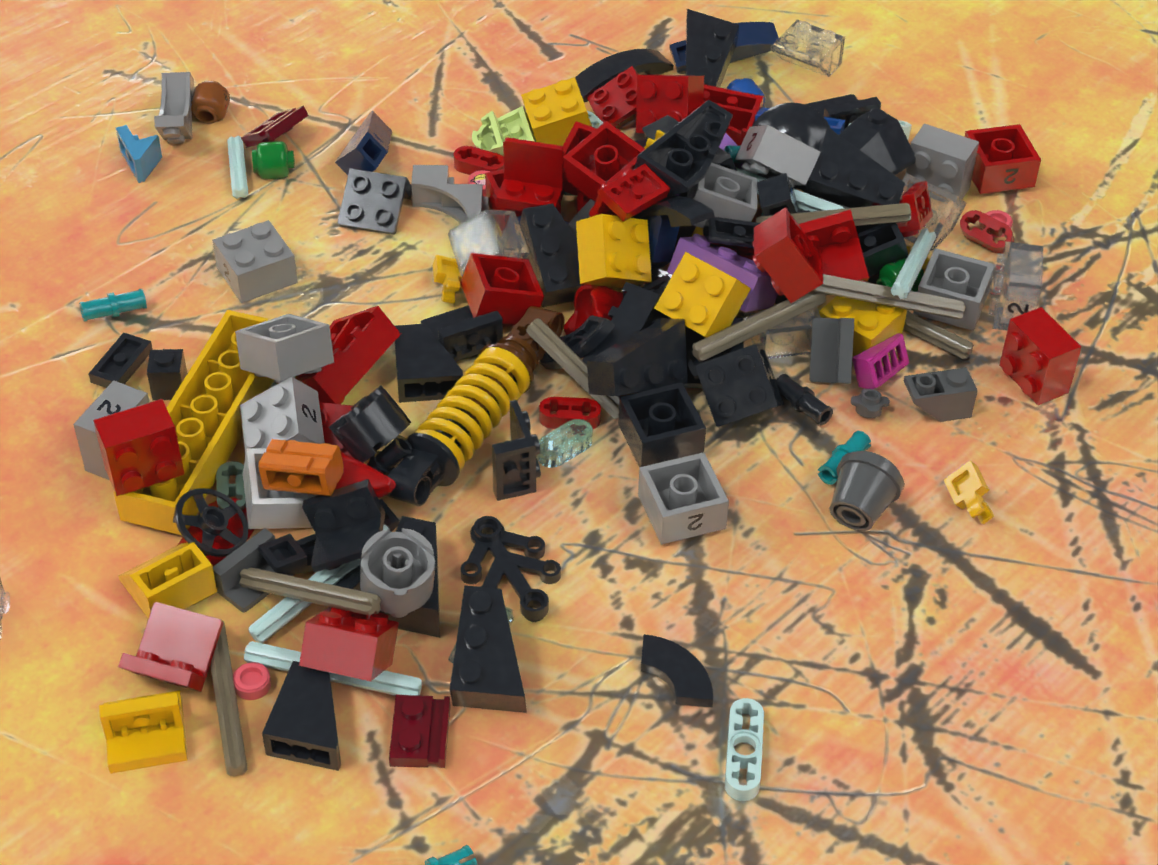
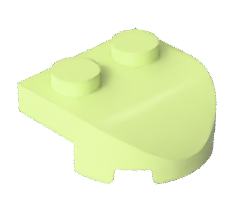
[472,106,536,157]

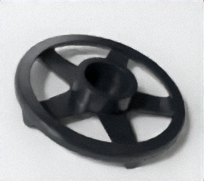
[173,488,248,557]

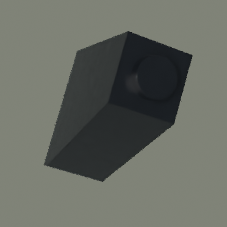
[395,324,463,403]
[262,661,341,771]

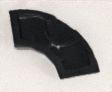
[539,315,615,369]
[641,634,713,707]

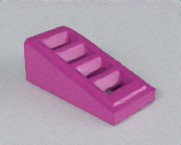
[852,333,909,389]

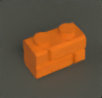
[258,439,344,496]

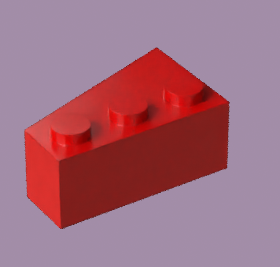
[703,84,764,146]
[295,306,401,404]

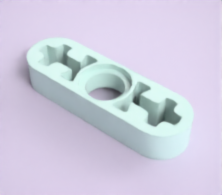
[725,698,764,801]

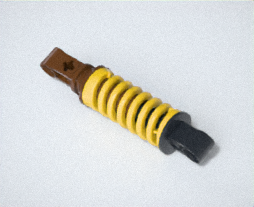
[387,306,565,506]

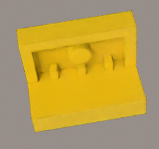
[99,690,188,774]

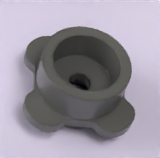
[851,389,890,418]

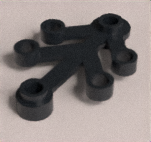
[460,516,561,622]

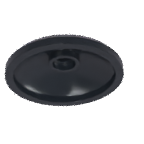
[752,103,831,189]

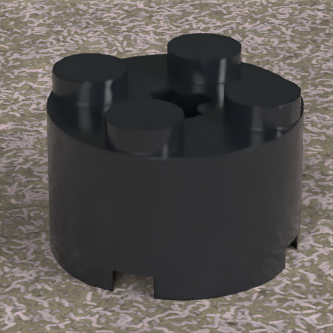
[329,385,411,462]

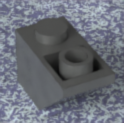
[903,367,978,422]

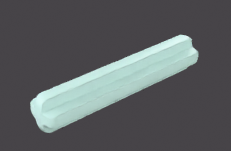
[227,136,248,199]

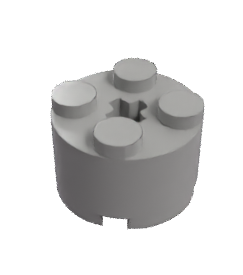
[360,528,435,618]

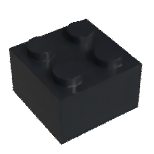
[618,382,706,467]

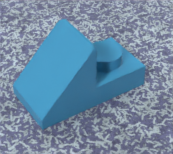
[116,125,162,183]

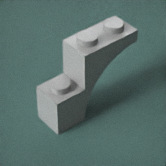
[154,72,194,144]
[411,165,489,246]

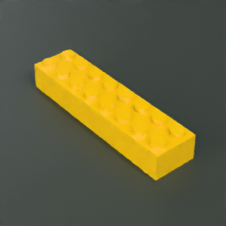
[114,310,274,535]

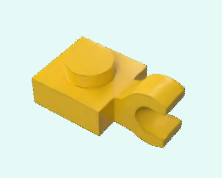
[433,255,466,304]
[944,461,994,524]

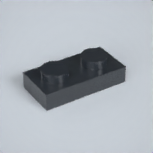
[88,332,153,388]

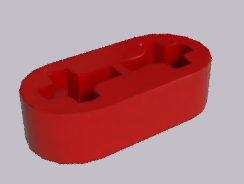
[453,146,504,175]
[960,210,1014,254]
[539,396,601,431]

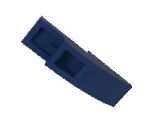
[669,22,782,73]

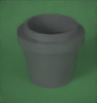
[829,451,905,531]

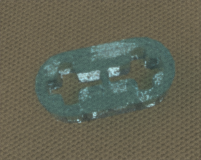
[537,419,593,468]

